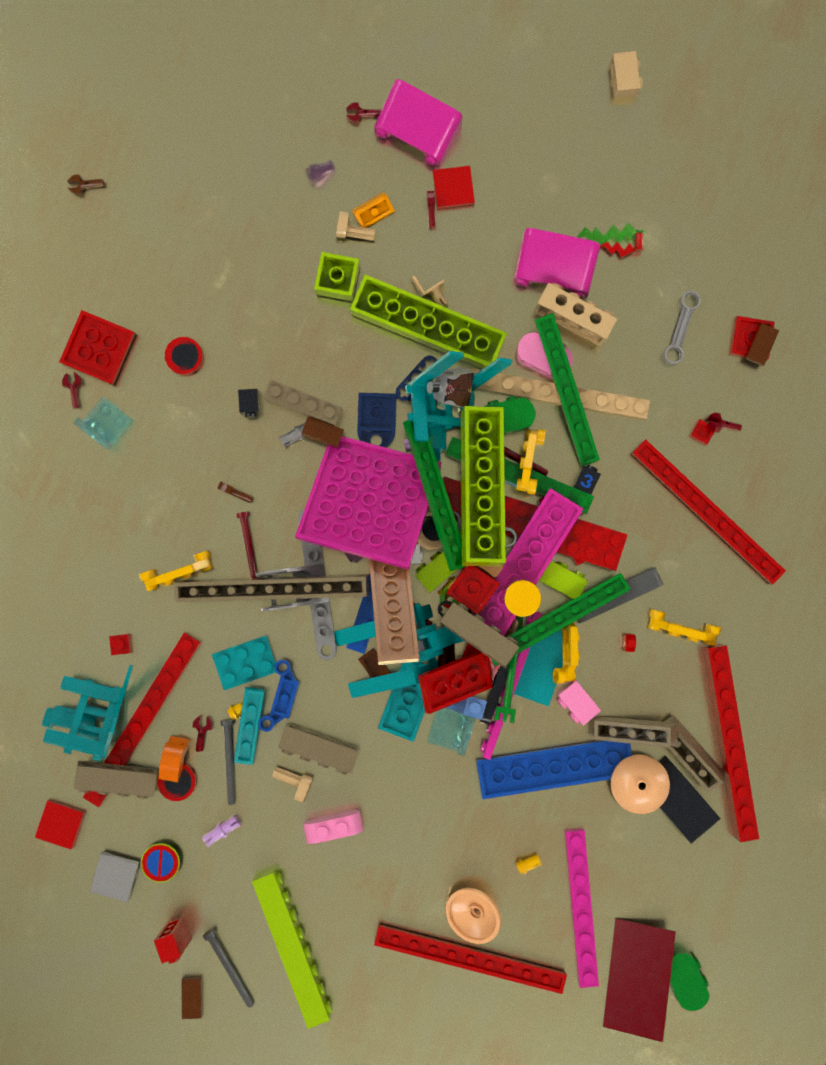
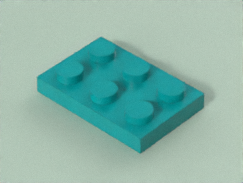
[212,635,276,691]

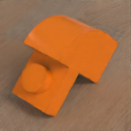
[159,736,189,782]

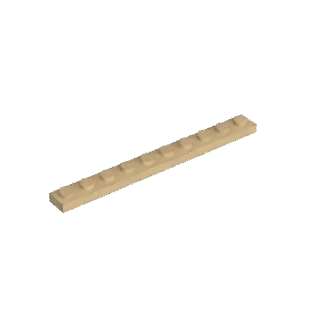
[464,367,650,420]

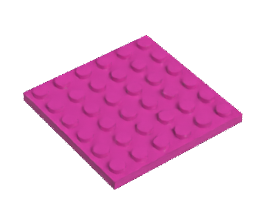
[295,436,442,570]

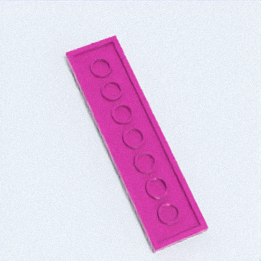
[472,488,583,636]

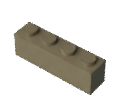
[263,379,343,427]
[440,602,519,669]
[664,715,725,793]
[594,717,678,747]
[278,723,359,775]
[73,760,157,799]

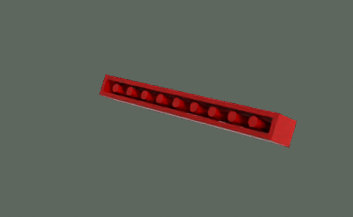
[702,644,759,842]

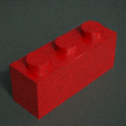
[154,917,192,964]

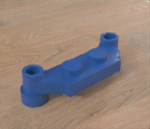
[259,659,300,732]

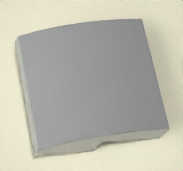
[91,852,139,903]

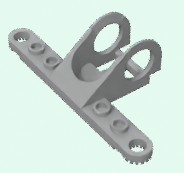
[256,509,337,660]

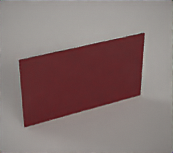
[603,918,676,1042]

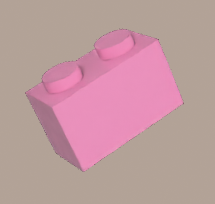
[557,680,601,726]

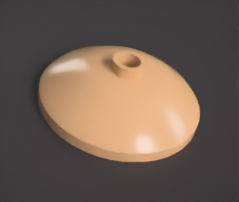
[611,754,670,814]
[446,888,501,944]

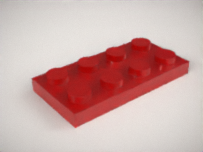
[418,651,493,714]

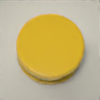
[504,580,541,617]

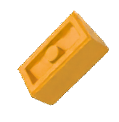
[351,192,395,228]

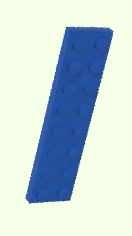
[476,740,632,799]

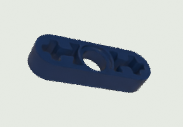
[396,355,437,402]

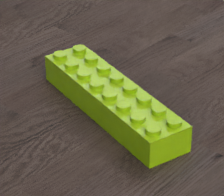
[350,274,507,369]
[461,406,506,566]

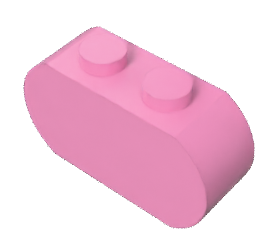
[516,332,573,379]
[303,809,364,844]

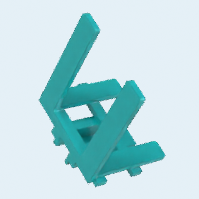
[405,351,512,461]
[334,603,464,698]
[41,665,133,762]

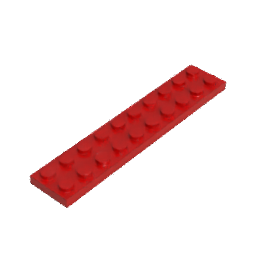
[443,476,628,571]

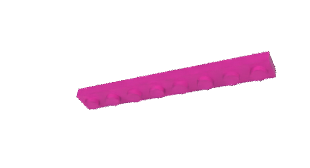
[480,611,543,760]
[565,829,599,988]

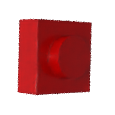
[109,634,132,655]

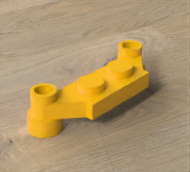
[516,429,546,495]
[139,550,212,591]
[648,609,722,646]
[552,623,580,684]

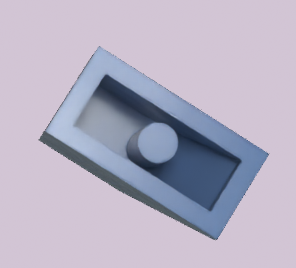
[446,695,487,720]

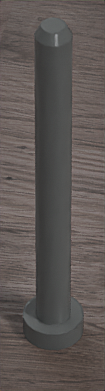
[220,719,235,805]
[202,929,254,1008]

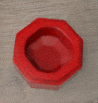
[623,634,636,652]

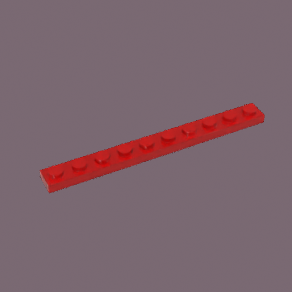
[631,439,786,585]
[83,632,201,808]
[374,924,567,994]

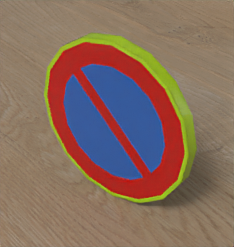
[141,843,180,883]

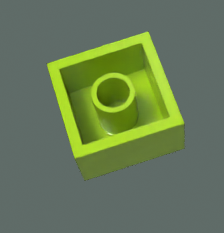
[314,252,360,302]

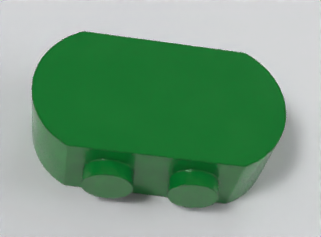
[484,396,536,435]
[670,948,710,1011]

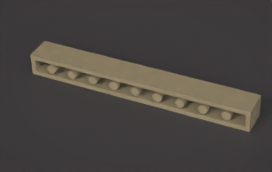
[174,574,371,602]

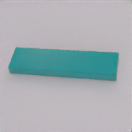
[234,687,265,765]

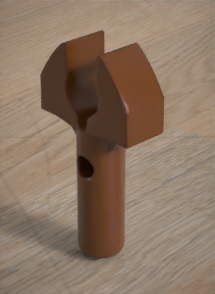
[67,174,105,196]
[217,481,253,503]

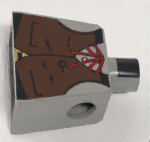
[427,367,474,408]

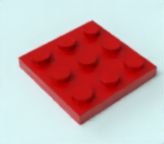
[59,310,136,385]

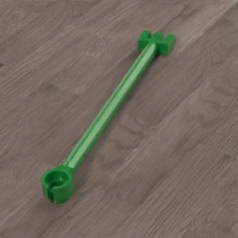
[495,616,523,723]

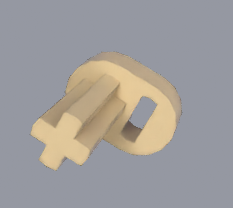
[336,211,375,241]
[272,766,313,803]

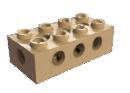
[534,283,617,347]

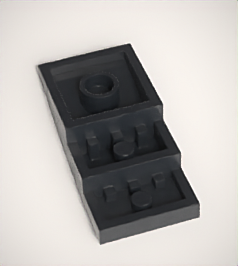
[639,755,721,844]

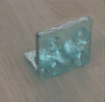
[74,397,132,450]
[427,708,476,756]

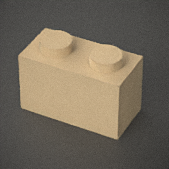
[610,51,642,98]

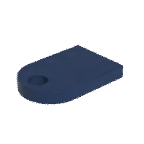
[357,393,397,448]

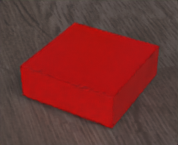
[690,419,714,445]

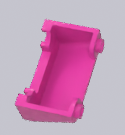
[374,79,463,167]
[514,228,600,299]

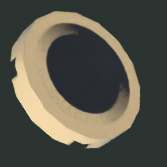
[418,512,442,550]

